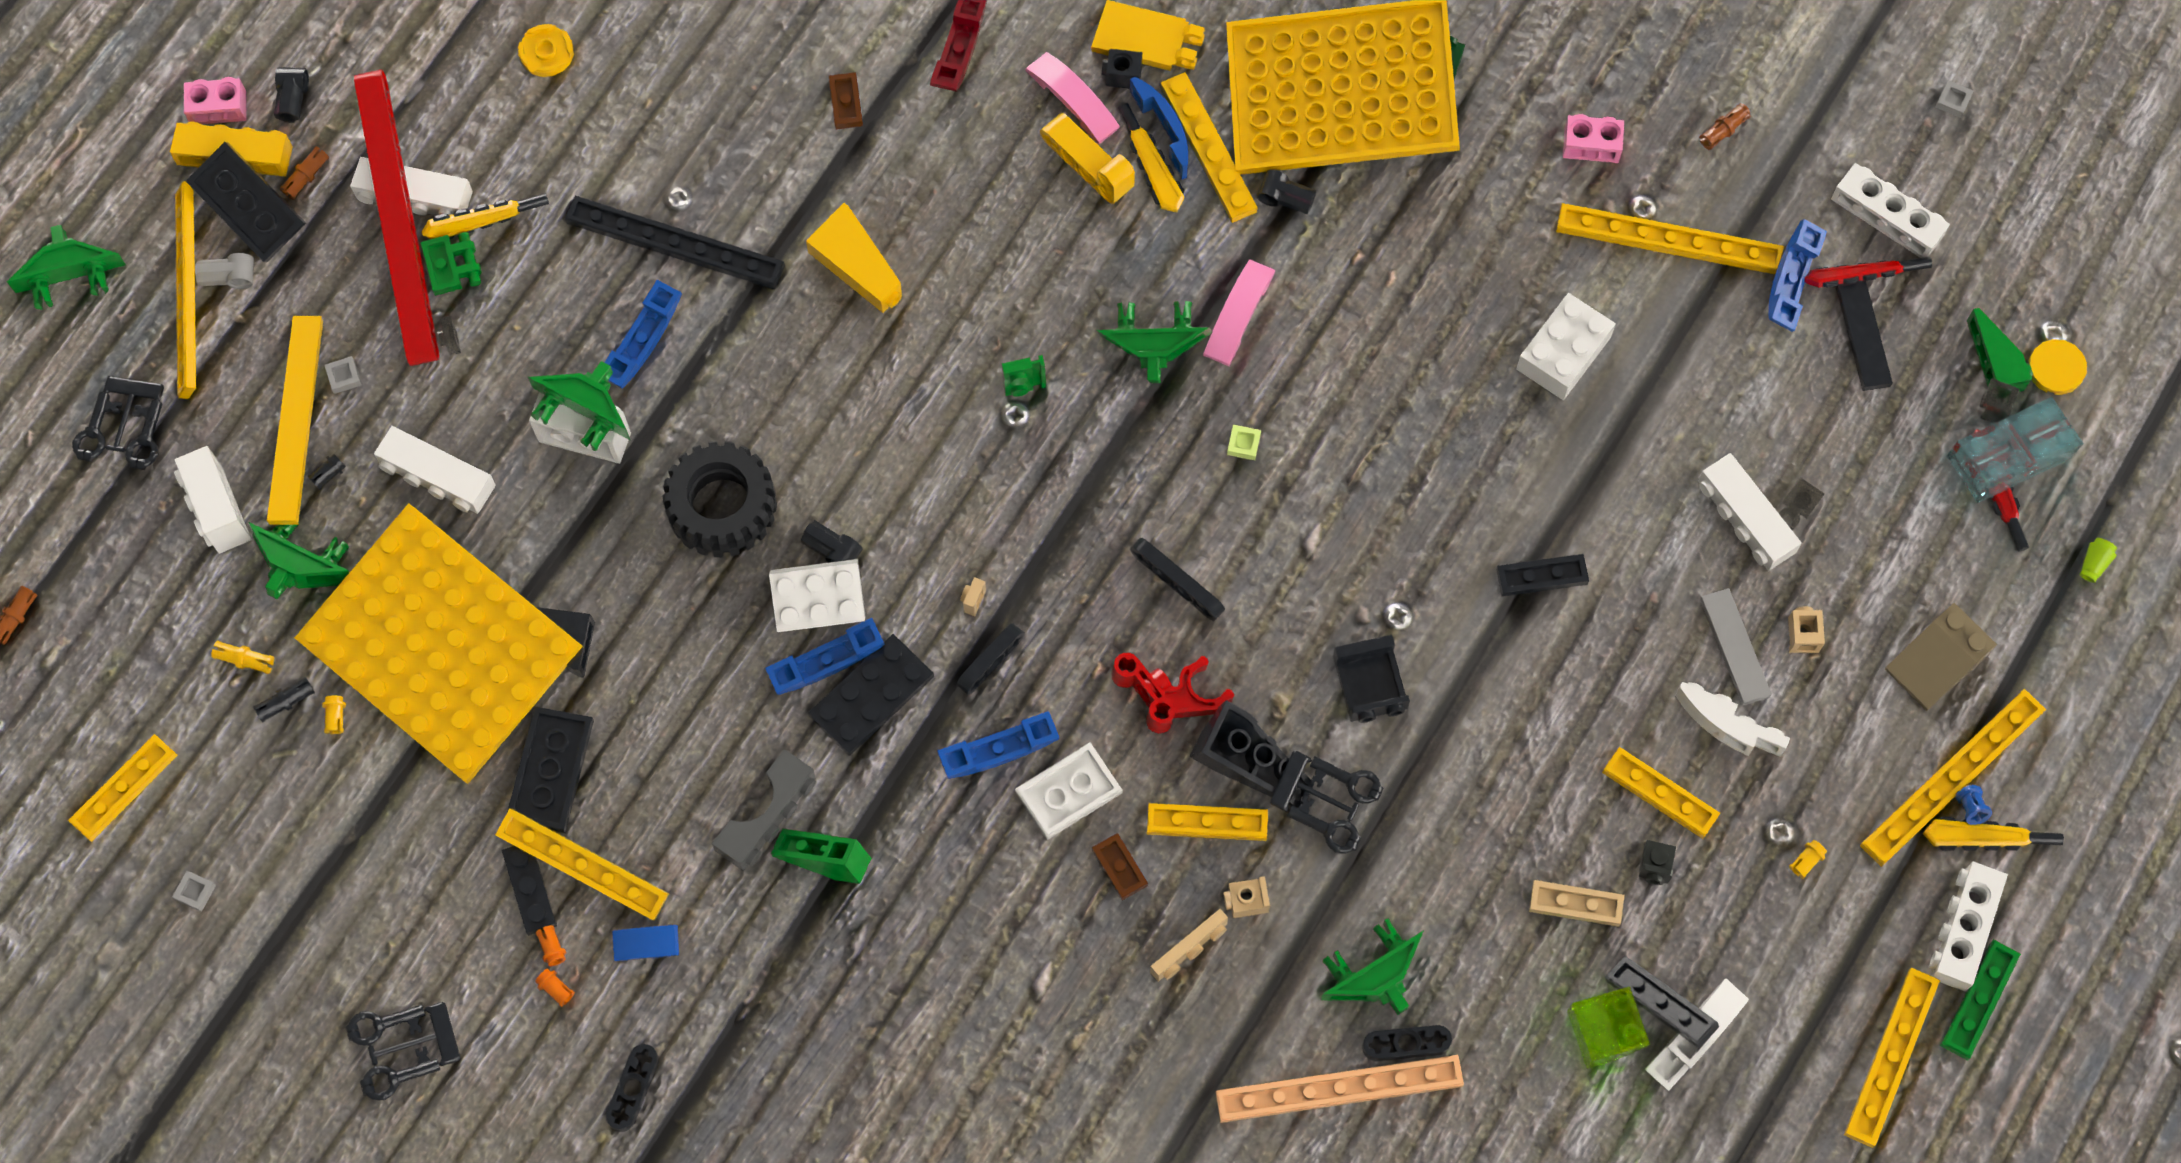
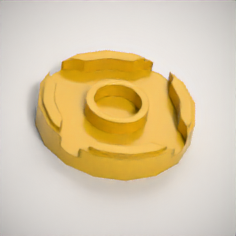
[518,24,574,77]
[2029,339,2087,395]

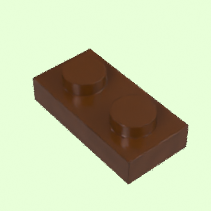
[829,72,863,130]
[1092,833,1148,901]

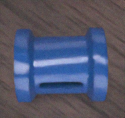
[1955,785,1992,825]

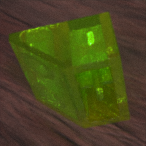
[1567,986,1651,1069]

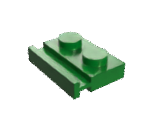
[1002,355,1046,397]

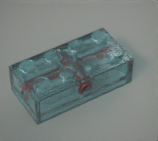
[1947,397,2084,503]

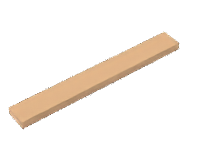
[1215,1055,1464,1123]

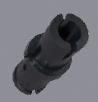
[253,677,315,723]

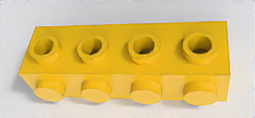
[170,121,293,177]

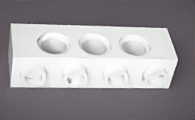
[1831,163,1950,258]
[1929,861,2008,992]

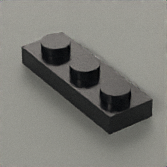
[1496,554,1589,597]
[502,846,557,936]

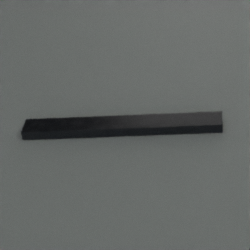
[565,195,785,290]

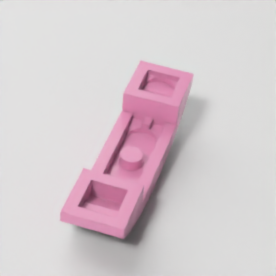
[1026,52,1120,144]
[1203,260,1275,366]

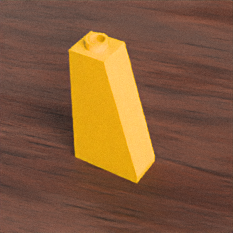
[806,203,902,313]

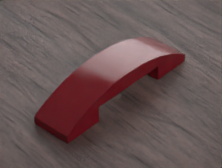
[930,0,987,92]

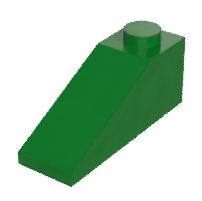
[1966,308,2033,397]
[771,828,872,884]

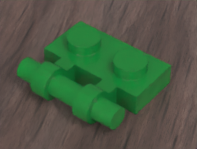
[421,232,482,296]

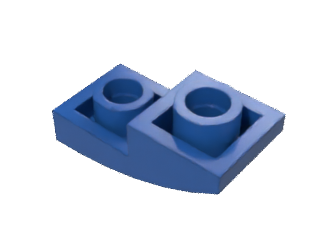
[612,925,679,961]

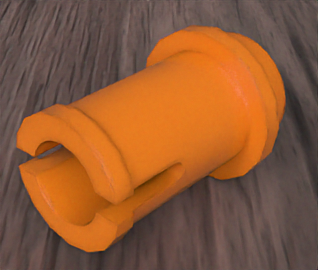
[535,925,567,967]
[535,968,575,1007]

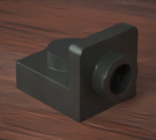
[1638,840,1676,885]

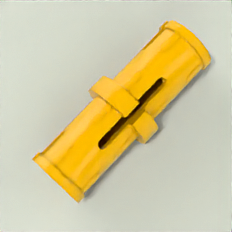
[211,640,274,674]

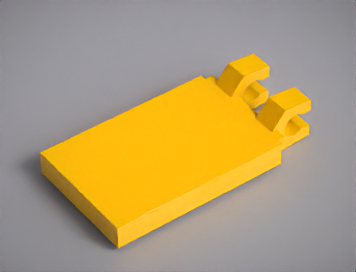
[1091,0,1205,71]

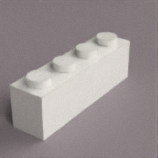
[350,157,473,216]
[374,426,496,514]
[1698,453,1802,571]

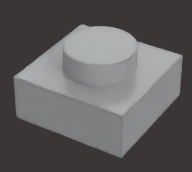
[1935,80,1974,118]
[325,356,362,394]
[172,871,216,912]

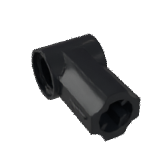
[274,67,309,123]
[1256,169,1317,215]
[801,520,863,563]

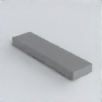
[1700,588,1772,706]

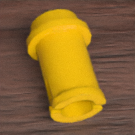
[322,695,346,734]
[1789,840,1827,879]

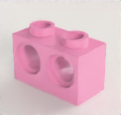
[184,77,246,124]
[1563,114,1624,163]

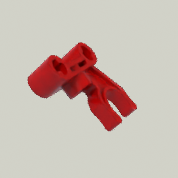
[1111,653,1234,734]

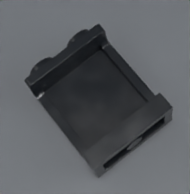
[1333,634,1410,723]

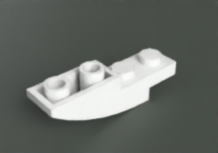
[1675,682,1790,757]
[1645,978,1749,1091]

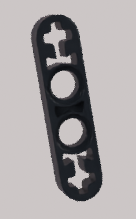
[1130,538,1225,621]

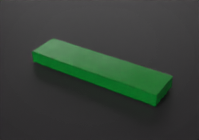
[1940,939,2021,1061]

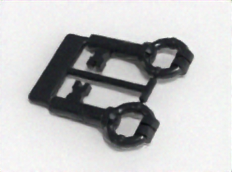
[72,376,164,470]
[1270,751,1384,854]
[345,1002,460,1101]

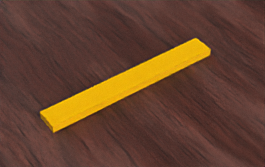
[175,181,196,399]
[1556,203,1784,274]
[267,316,323,525]
[1860,689,2046,867]

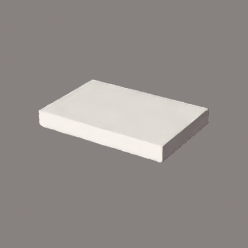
[1015,743,1123,840]

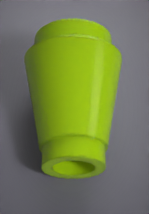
[2079,538,2117,583]

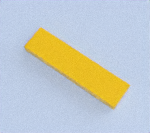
[68,734,178,842]
[1602,747,1720,839]
[1147,803,1268,841]

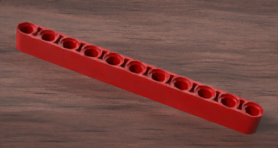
[354,69,440,366]

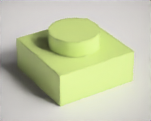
[1227,425,1261,460]

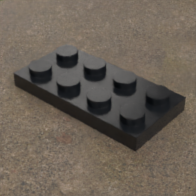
[186,142,306,263]
[808,634,935,756]
[507,707,594,833]

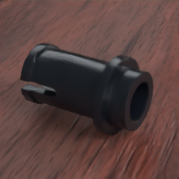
[307,454,346,490]

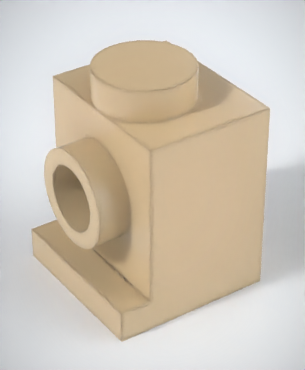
[1788,606,1825,653]
[1223,876,1270,918]

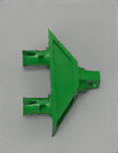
[7,225,126,310]
[1096,301,1212,383]
[528,361,631,451]
[249,522,349,599]
[1321,918,1424,1015]

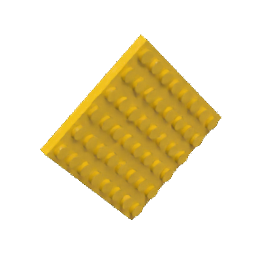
[1226,0,1460,175]
[294,503,583,784]

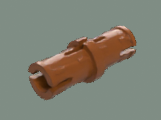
[1699,103,1751,150]
[280,146,329,200]
[0,586,38,645]

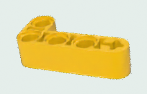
[1040,113,1135,204]

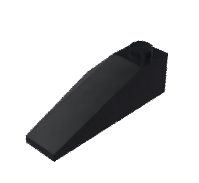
[1189,700,1314,808]

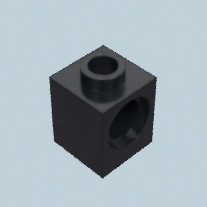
[1101,49,1143,89]

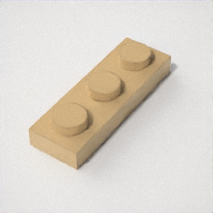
[1529,880,1624,927]
[1150,909,1228,982]

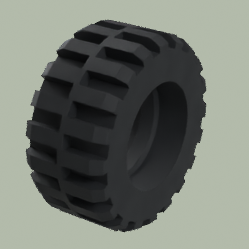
[662,441,777,558]

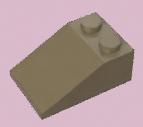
[1885,603,1997,711]

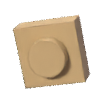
[960,577,986,616]

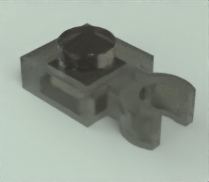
[1779,477,1825,531]

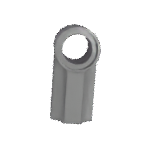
[195,253,254,289]

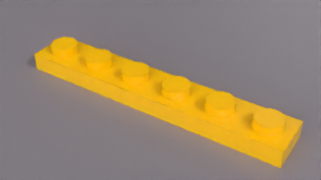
[1160,72,1258,223]
[495,808,669,920]
[1844,967,1940,1148]

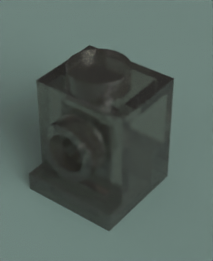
[1979,379,2019,426]

